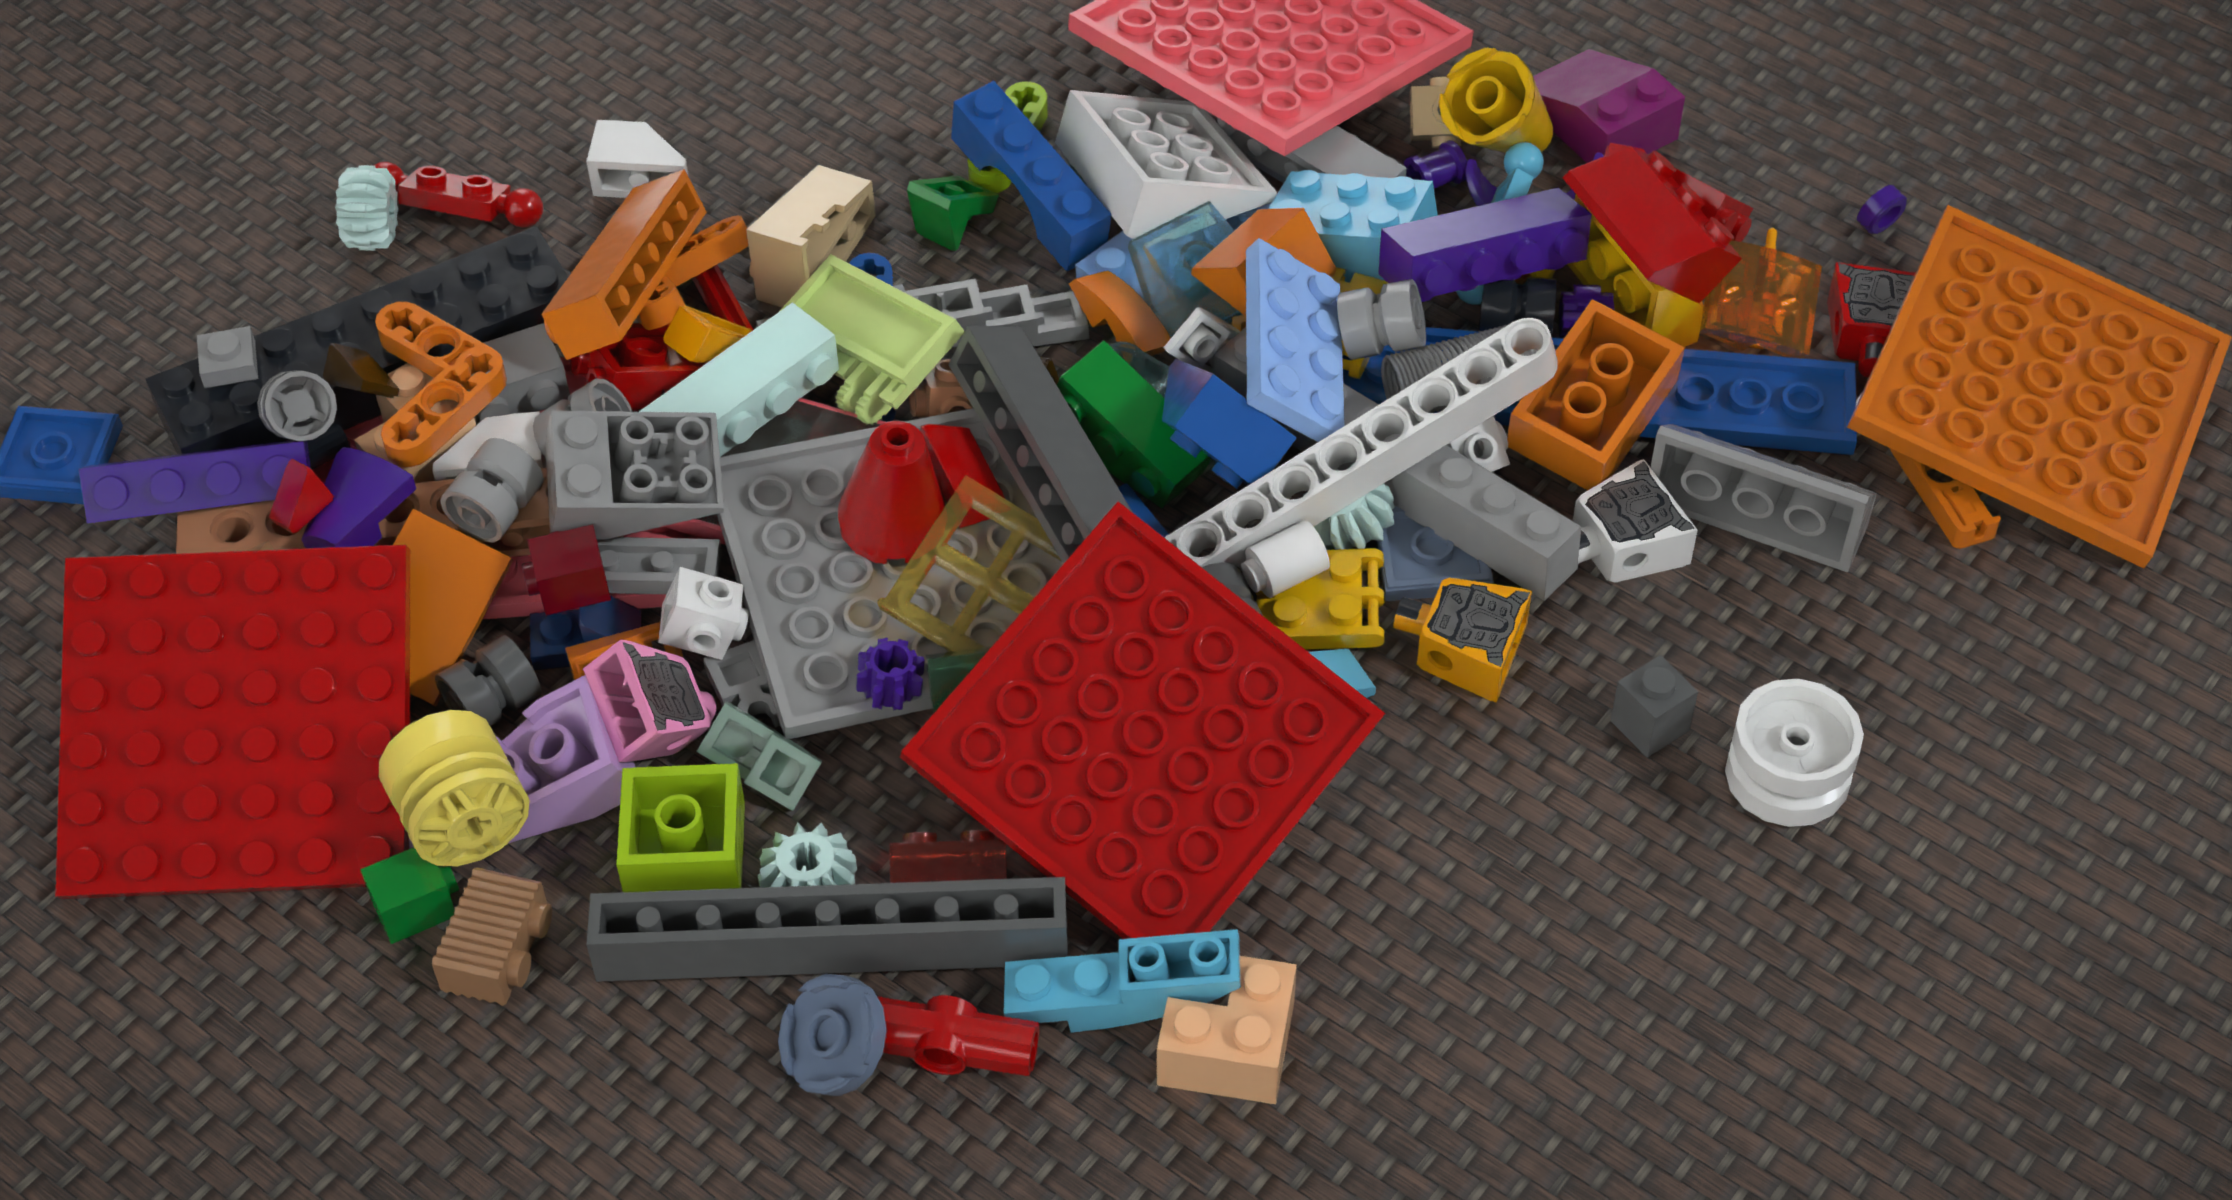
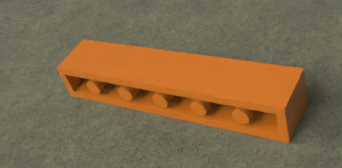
[541,169,707,360]

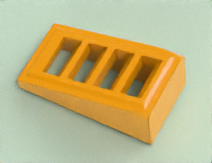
[664,305,752,363]

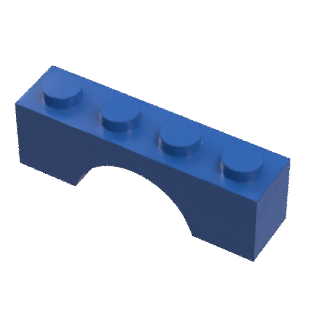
[951,81,1112,272]

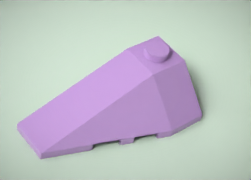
[409,675,635,849]

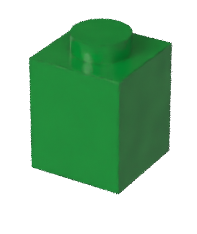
[360,847,459,944]

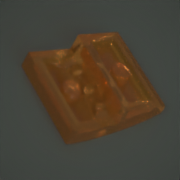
[1700,241,1822,359]

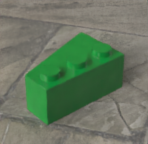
[1057,340,1211,509]

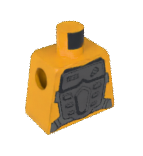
[1393,577,1532,703]

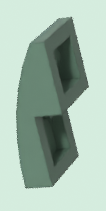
[697,701,822,811]

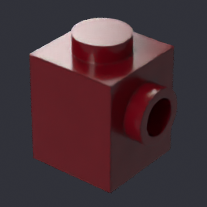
[522,524,611,615]

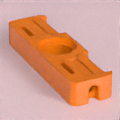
[1888,447,2001,549]

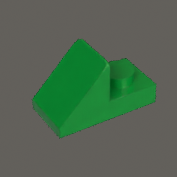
[907,176,999,251]

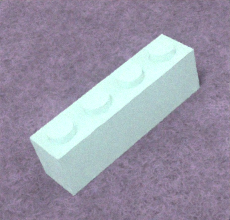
[639,302,839,457]

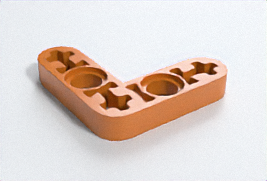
[636,215,749,330]
[375,302,507,467]

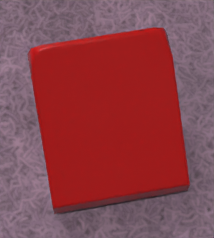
[269,459,334,533]

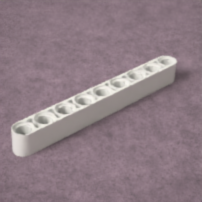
[1164,318,1558,571]

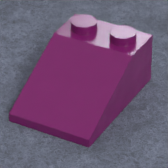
[1533,49,1685,163]

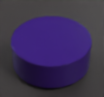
[1857,185,1907,234]

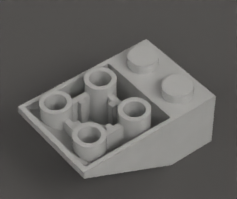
[545,411,724,539]

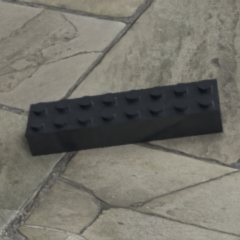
[145,226,568,455]

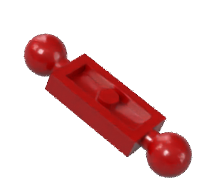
[373,161,543,228]

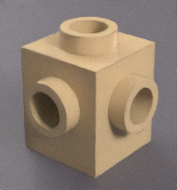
[1409,76,1461,148]

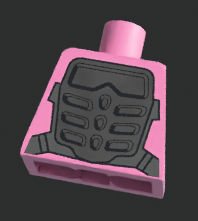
[583,639,716,762]

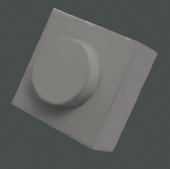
[197,326,258,388]

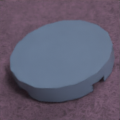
[778,974,887,1096]

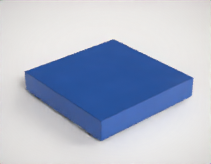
[0,406,123,505]

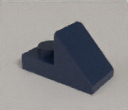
[530,596,643,670]

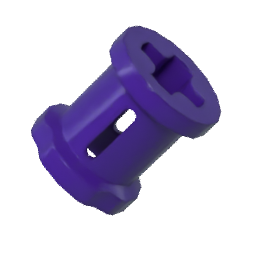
[1404,140,1467,189]

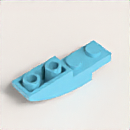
[1004,929,1241,1033]

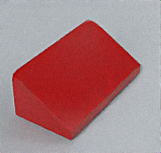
[920,424,1010,528]

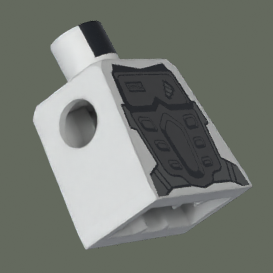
[1573,459,1698,583]

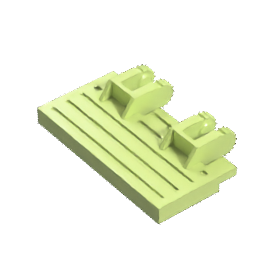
[780,254,965,425]

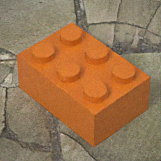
[1507,299,1685,490]

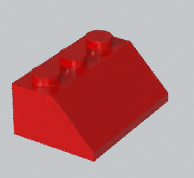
[1563,146,1742,304]

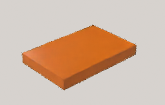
[393,509,514,707]

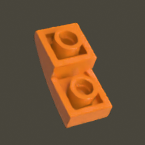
[1069,270,1171,362]

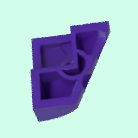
[302,447,417,548]

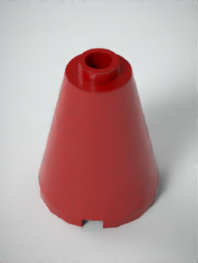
[838,421,947,564]

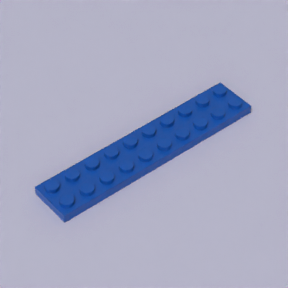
[1342,327,1857,455]

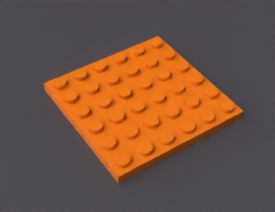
[1847,205,2232,568]

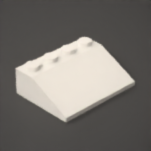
[1055,90,1277,242]

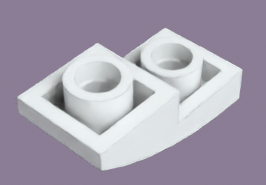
[1163,307,1240,374]

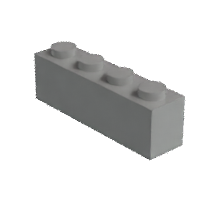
[1217,117,1407,183]

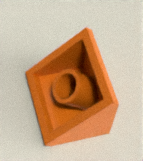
[1191,208,1336,316]

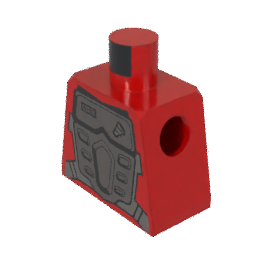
[1827,262,1915,378]

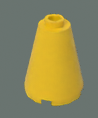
[1438,48,1553,153]

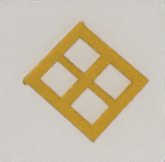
[877,475,1062,666]

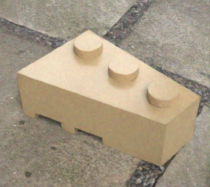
[746,165,875,308]

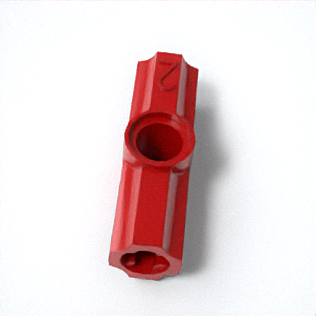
[877,995,1040,1076]

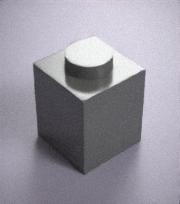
[1610,655,1698,758]

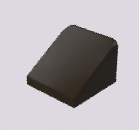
[322,343,399,399]

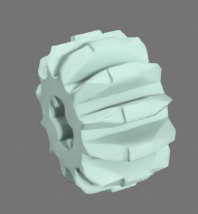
[335,165,399,251]
[1303,463,1395,550]
[758,822,857,888]

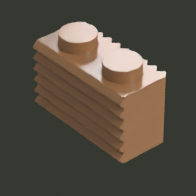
[432,867,552,1006]

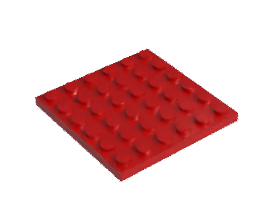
[900,501,1386,939]
[55,545,411,899]

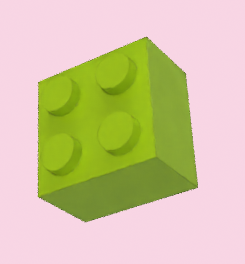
[616,763,745,892]

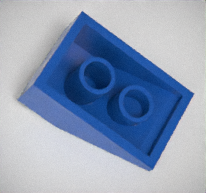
[1162,359,1296,489]

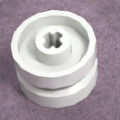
[1725,679,1864,827]

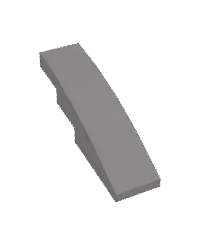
[903,278,1089,347]

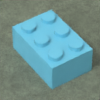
[1268,170,1438,283]

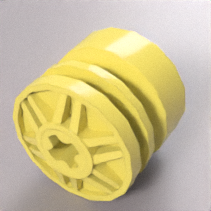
[379,710,530,866]

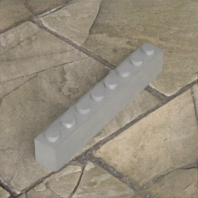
[1213,327,1581,601]

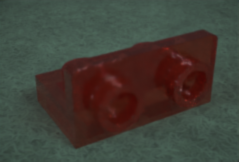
[889,830,1007,883]

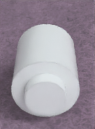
[1241,520,1330,598]

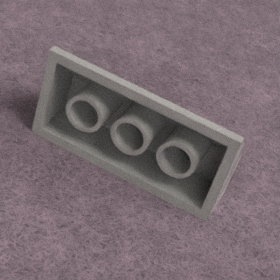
[1650,424,1877,572]

